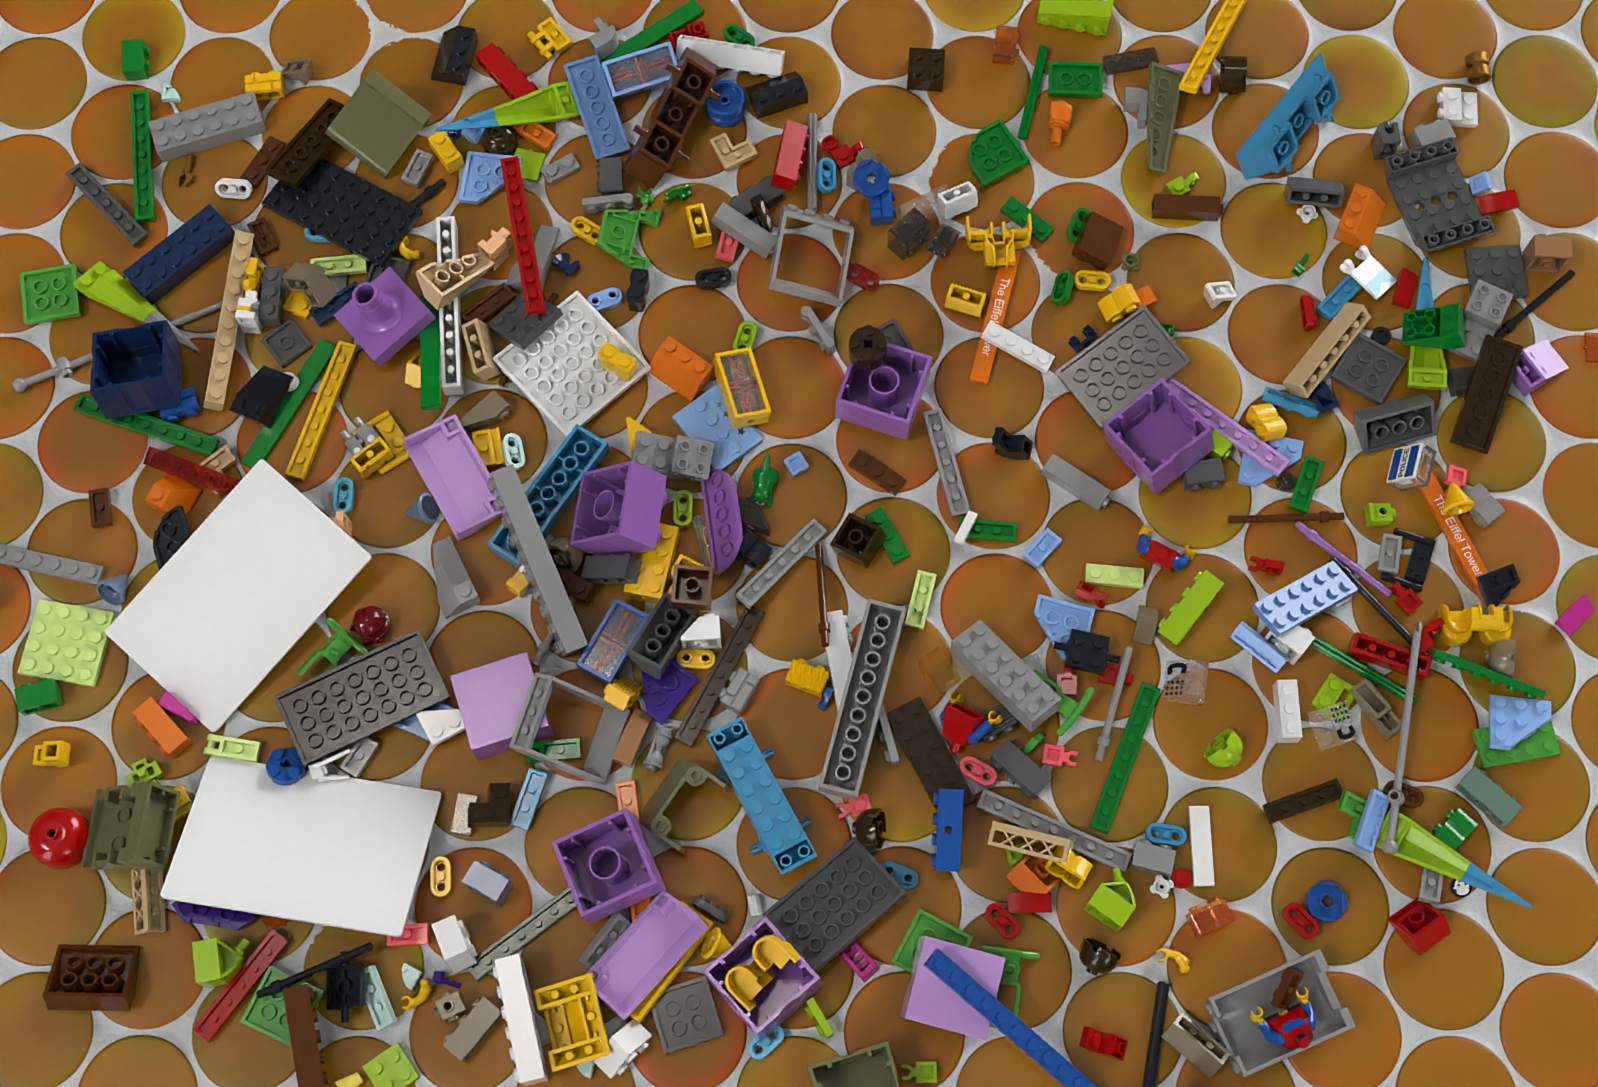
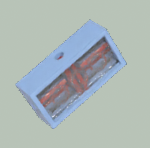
[601,41,677,100]

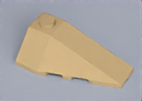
[416,252,495,310]

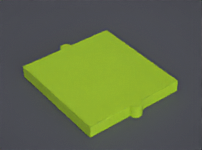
[514,148,546,182]

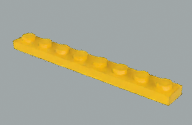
[1179,0,1247,94]
[285,340,357,481]

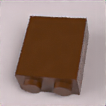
[1071,211,1124,270]

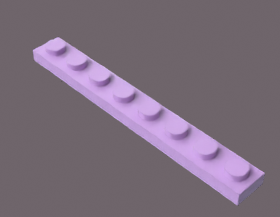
[1166,378,1290,477]

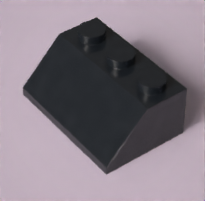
[431,26,478,86]
[745,71,808,119]

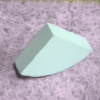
[161,83,181,103]
[402,963,423,991]
[576,1060,595,1079]

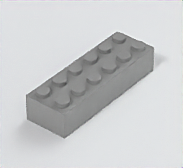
[148,91,267,162]
[950,619,1062,732]

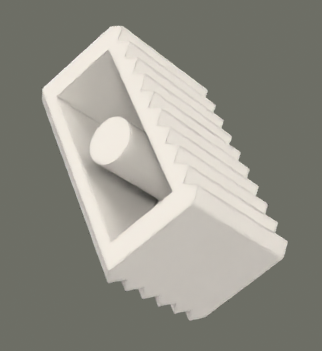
[938,181,978,219]

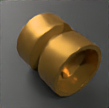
[1464,51,1492,85]

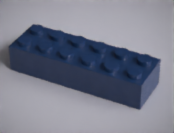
[123,204,235,305]

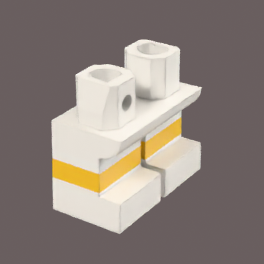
[235,290,263,334]

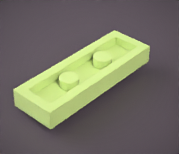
[310,254,368,277]
[1084,563,1144,589]
[904,570,937,630]

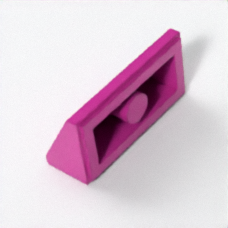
[1555,594,1595,636]

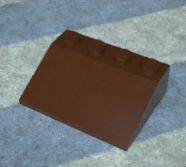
[43,945,140,1011]

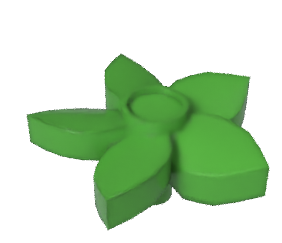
[635,185,654,205]

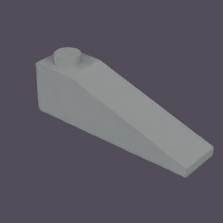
[506,225,559,292]
[432,536,481,619]

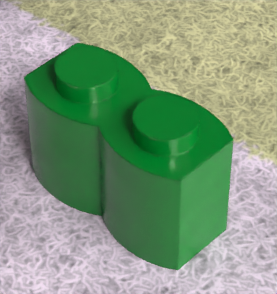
[1431,808,1478,850]

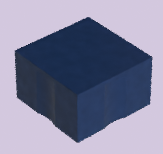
[90,320,182,419]

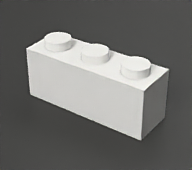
[1272,679,1303,743]

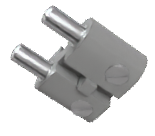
[340,417,379,456]

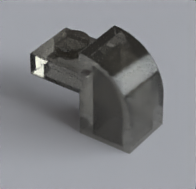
[926,224,961,259]

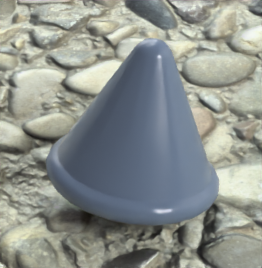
[405,492,438,524]
[96,574,128,605]

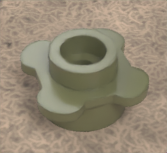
[1121,253,1140,271]

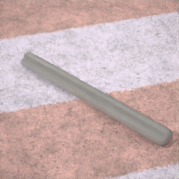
[807,113,817,212]

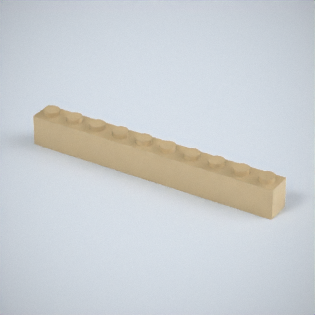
[203,230,254,411]

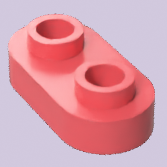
[959,756,997,787]

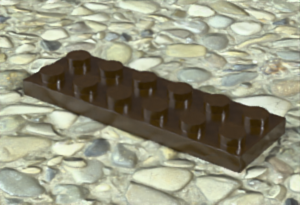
[265,98,345,189]
[1450,334,1523,454]
[886,697,976,812]

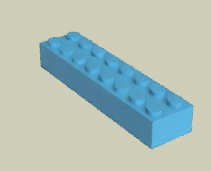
[487,424,610,569]

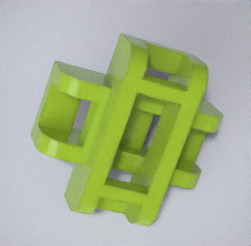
[125,758,164,787]

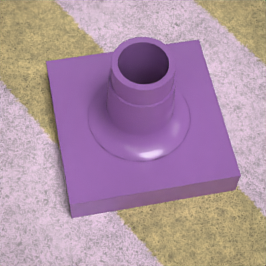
[334,267,436,367]

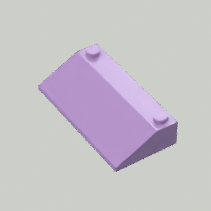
[404,414,503,541]
[586,891,708,1020]

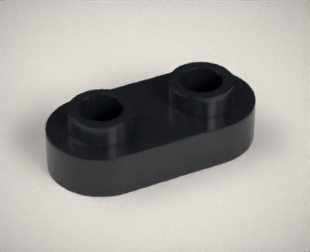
[695,267,732,290]

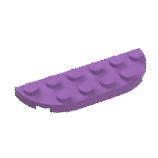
[701,467,743,575]

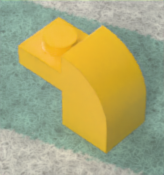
[32,740,71,767]

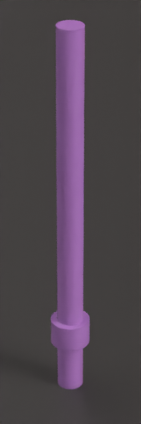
[1294,521,1392,598]

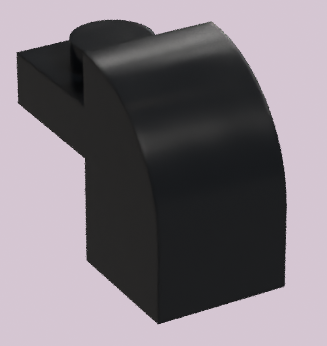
[992,427,1033,460]

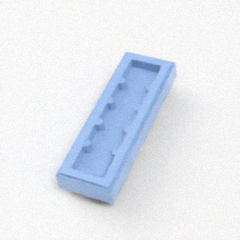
[1230,621,1289,673]
[1352,789,1389,853]

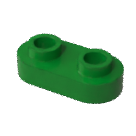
[723,24,755,46]
[1066,208,1090,243]
[1050,270,1075,306]

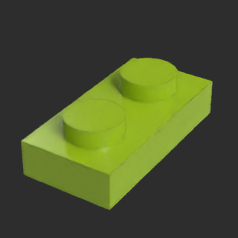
[804,997,834,1039]

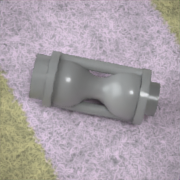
[643,726,672,772]

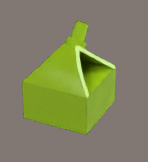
[1083,868,1136,933]
[192,938,250,988]

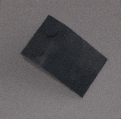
[229,365,294,428]

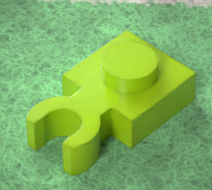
[901,1062,937,1084]

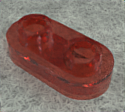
[846,263,880,291]

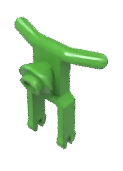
[296,618,369,676]
[1034,670,1094,736]
[980,945,1041,1017]

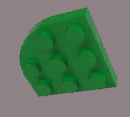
[968,119,1030,188]

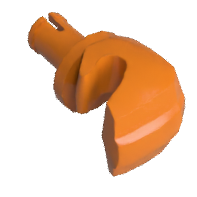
[1047,100,1073,146]

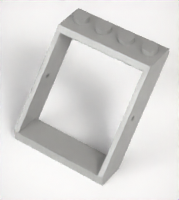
[768,204,854,307]
[509,672,630,785]

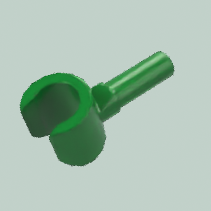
[1292,253,1309,277]

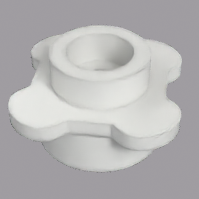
[1296,205,1318,224]
[1150,875,1174,899]

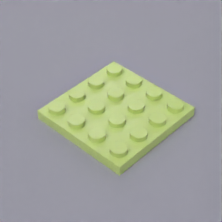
[17,599,116,688]

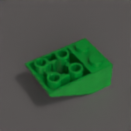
[1402,303,1465,349]

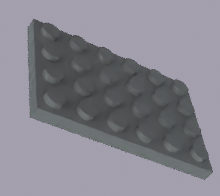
[1055,305,1191,430]
[762,837,907,973]

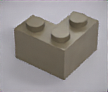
[282,262,337,308]

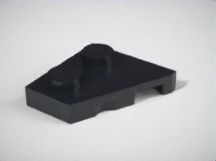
[1475,564,1520,607]

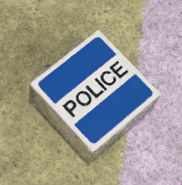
[1386,442,1437,491]

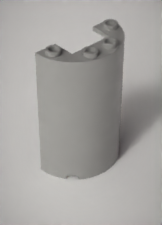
[1204,949,1356,1077]

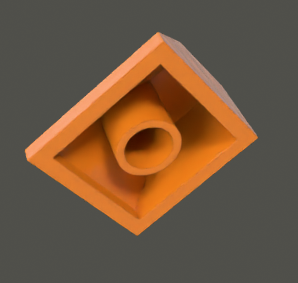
[145,474,203,518]
[1006,848,1062,894]

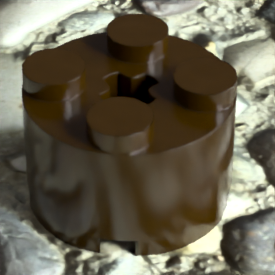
[1220,56,1247,93]
[849,325,887,370]

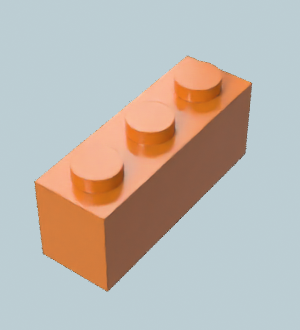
[133,697,193,758]

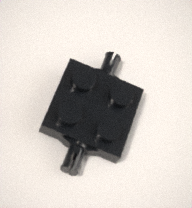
[1053,629,1120,675]
[326,951,365,1023]

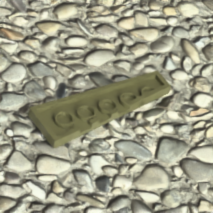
[1146,61,1184,175]

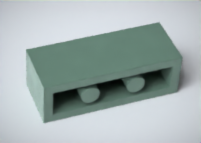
[1455,767,1522,828]

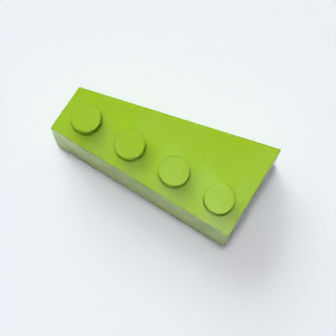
[1037,0,1114,36]
[1157,570,1225,647]

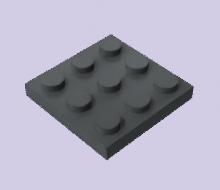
[1463,245,1529,299]
[487,293,563,351]
[1330,332,1407,405]
[651,976,724,1055]

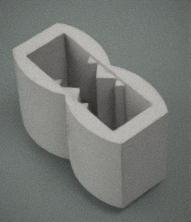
[1465,483,1505,529]

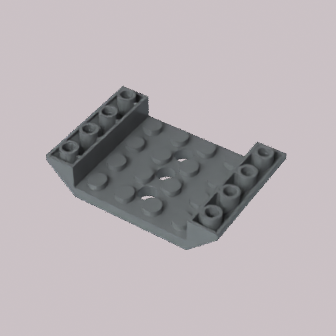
[1384,137,1496,253]

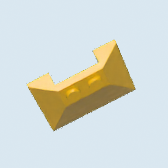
[534,973,612,1072]

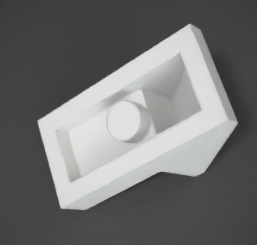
[1203,281,1238,309]

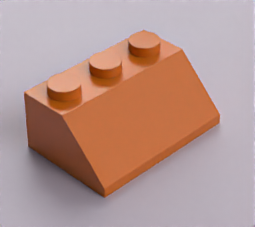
[1333,183,1386,249]
[648,336,714,402]

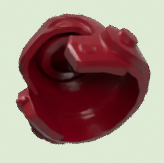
[350,606,390,646]

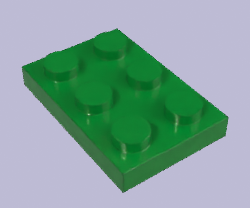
[1048,61,1103,98]

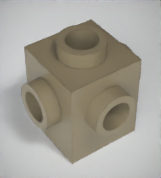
[434,991,468,1024]

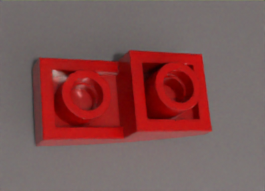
[668,21,709,51]
[1477,189,1519,216]
[1008,892,1052,913]

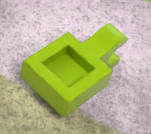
[1165,172,1199,195]

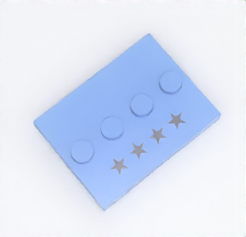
[672,384,763,470]

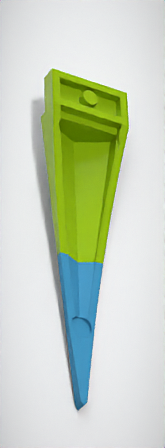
[436,81,580,132]
[1406,257,1447,391]
[1375,808,1532,908]

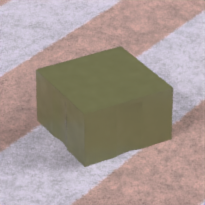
[807,1041,900,1087]

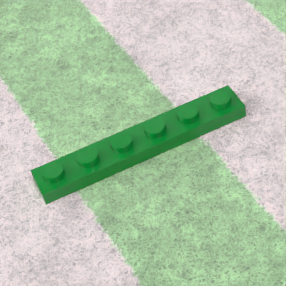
[1428,647,1546,699]

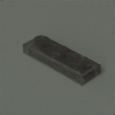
[1102,47,1159,75]

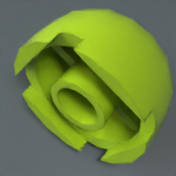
[1203,728,1243,768]

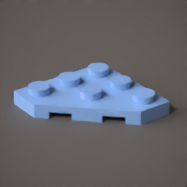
[459,151,522,205]
[1237,429,1304,487]
[1033,594,1095,661]
[1488,694,1552,751]

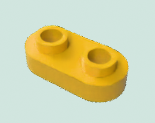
[571,216,600,245]
[1074,270,1111,292]
[677,649,716,670]
[430,856,452,898]

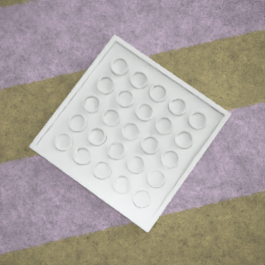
[492,291,651,438]

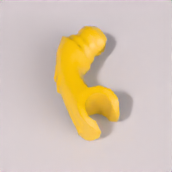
[398,236,420,261]
[1155,948,1190,973]
[401,978,433,1010]

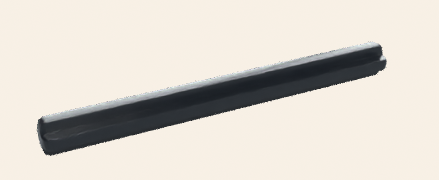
[1142,981,1170,1087]

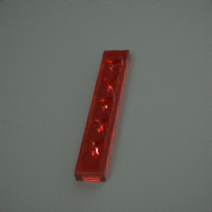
[143,446,241,496]

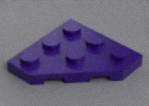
[641,660,698,725]
[172,901,257,930]

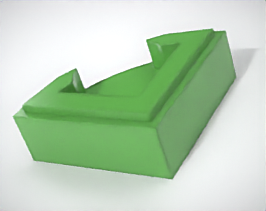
[1022,732,1046,755]

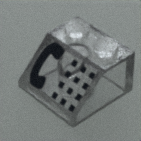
[1162,659,1209,706]
[1307,701,1359,751]

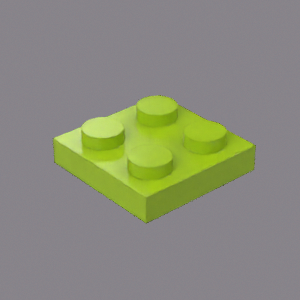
[362,1042,420,1087]

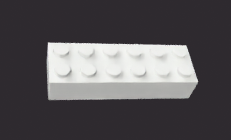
[492,954,549,1086]

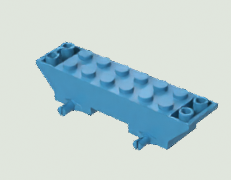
[1236,54,1340,180]
[706,717,817,875]

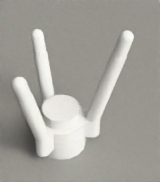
[308,749,351,783]

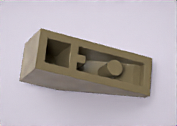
[459,390,511,433]

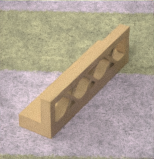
[987,821,1074,864]
[131,869,166,936]

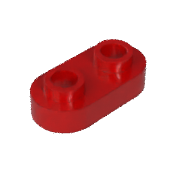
[1300,295,1317,331]
[985,903,1020,940]
[1282,903,1319,939]

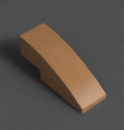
[612,708,652,768]

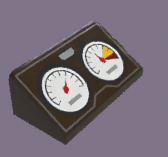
[749,194,773,233]

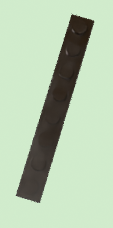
[674,606,765,748]

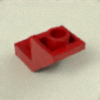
[1419,617,1444,656]
[1079,1026,1128,1061]

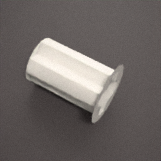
[747,894,762,917]

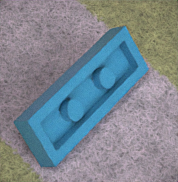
[1316,274,1362,322]
[1262,386,1319,418]
[509,768,549,831]

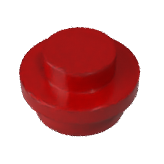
[821,135,839,153]
[1171,868,1191,889]

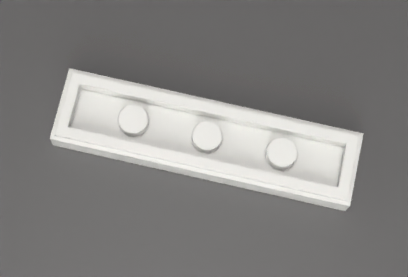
[1188,806,1215,887]

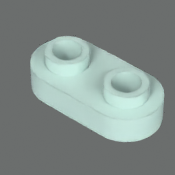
[502,433,525,471]

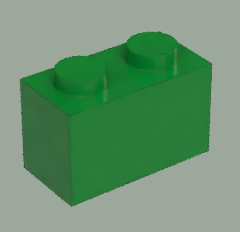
[122,39,151,81]
[14,678,63,716]

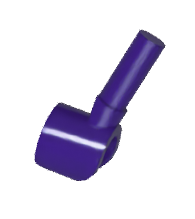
[433,971,461,989]

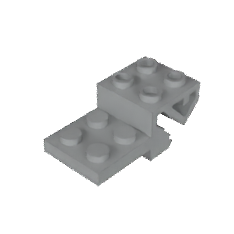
[1446,279,1514,363]
[631,430,714,482]

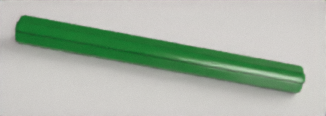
[1018,45,1049,140]
[1311,637,1418,705]

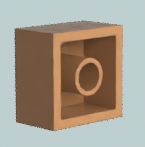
[1523,234,1573,273]

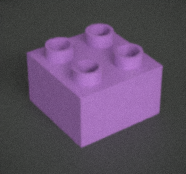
[835,342,932,440]
[570,461,667,556]
[552,808,666,923]

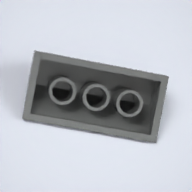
[1353,393,1436,454]
[626,592,699,680]

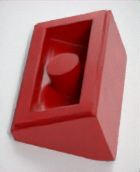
[1391,267,1418,309]

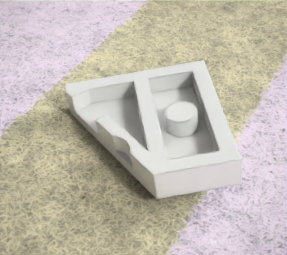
[416,709,466,747]

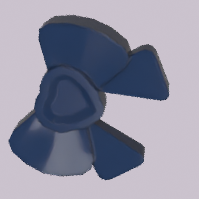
[551,253,580,277]

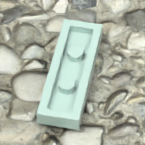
[365,965,398,1031]

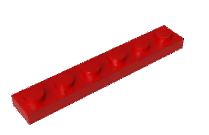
[192,929,289,1042]

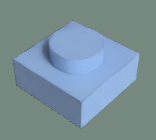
[461,128,484,144]
[1469,171,1492,196]
[783,451,809,477]

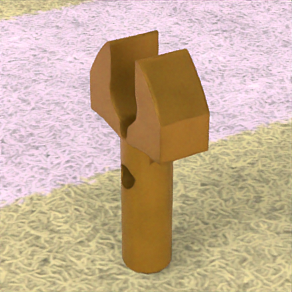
[174,154,195,187]

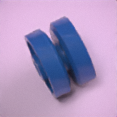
[705,80,745,127]

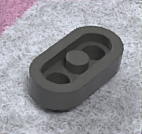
[691,894,729,924]

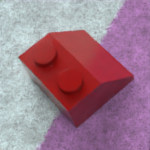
[1388,898,1451,955]

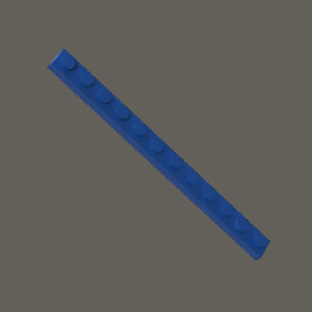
[924,948,1098,1087]

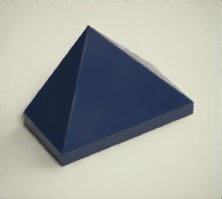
[1310,381,1339,414]

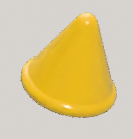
[1442,483,1475,516]
[701,927,733,959]

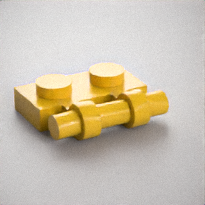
[527,17,573,61]
[243,257,264,299]

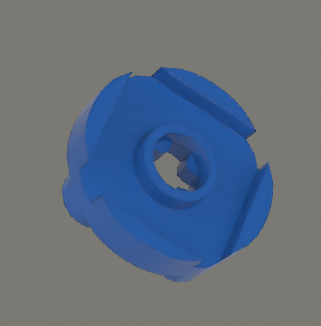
[852,160,890,197]
[266,748,307,786]
[1305,881,1348,923]

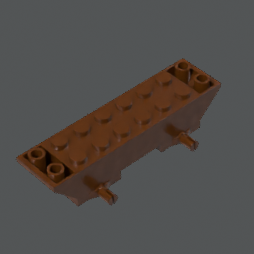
[622,47,721,189]

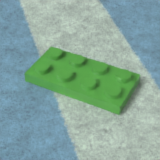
[1471,720,1561,769]

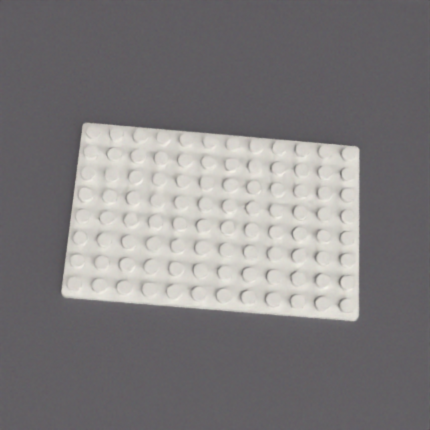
[105,459,372,732]
[160,756,442,937]

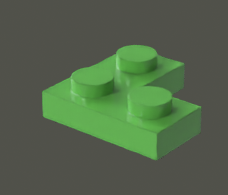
[1336,791,1367,840]

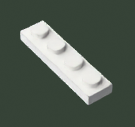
[981,320,1055,374]

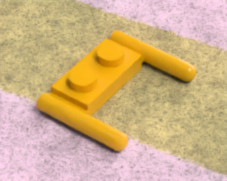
[353,410,410,475]

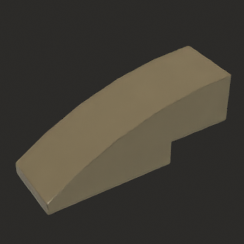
[1350,678,1402,741]

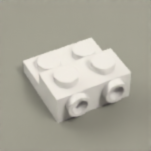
[1437,87,1478,128]

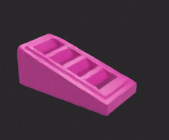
[159,691,199,725]
[839,940,879,982]

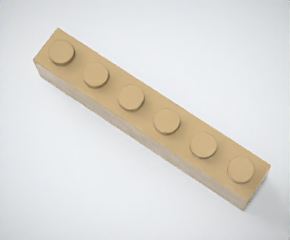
[1283,302,1371,398]

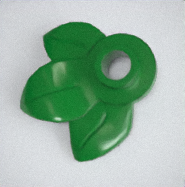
[663,184,693,203]

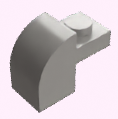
[588,17,619,60]
[1123,87,1148,129]

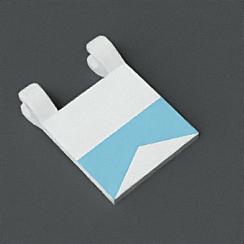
[1339,245,1397,300]

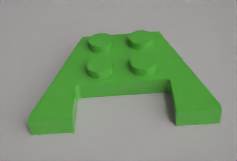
[596,209,661,270]

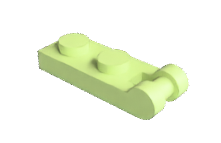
[203,734,262,763]

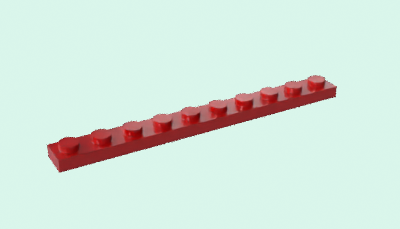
[500,156,546,316]

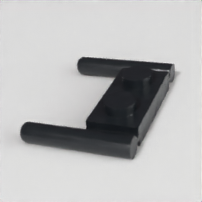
[1380,528,1436,592]

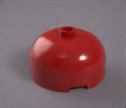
[28,807,90,869]

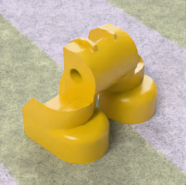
[965,214,1032,268]
[1438,604,1514,648]
[725,935,802,1012]

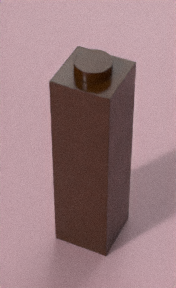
[1152,194,1223,221]

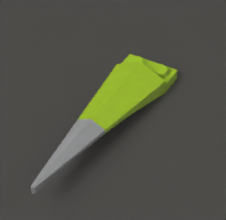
[73,261,200,354]

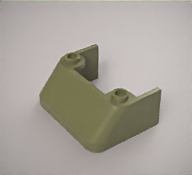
[639,759,730,855]

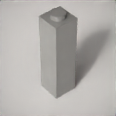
[710,202,776,259]
[1041,454,1111,511]

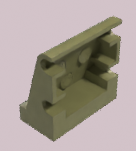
[325,69,432,178]
[81,781,181,871]

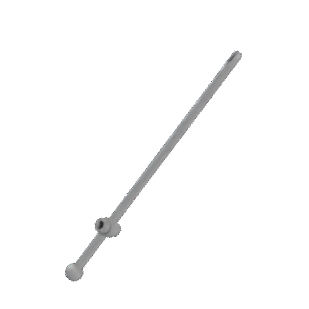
[12,301,222,392]
[1382,622,1422,854]

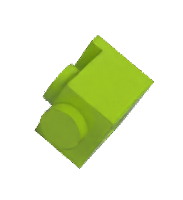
[1364,502,1396,527]

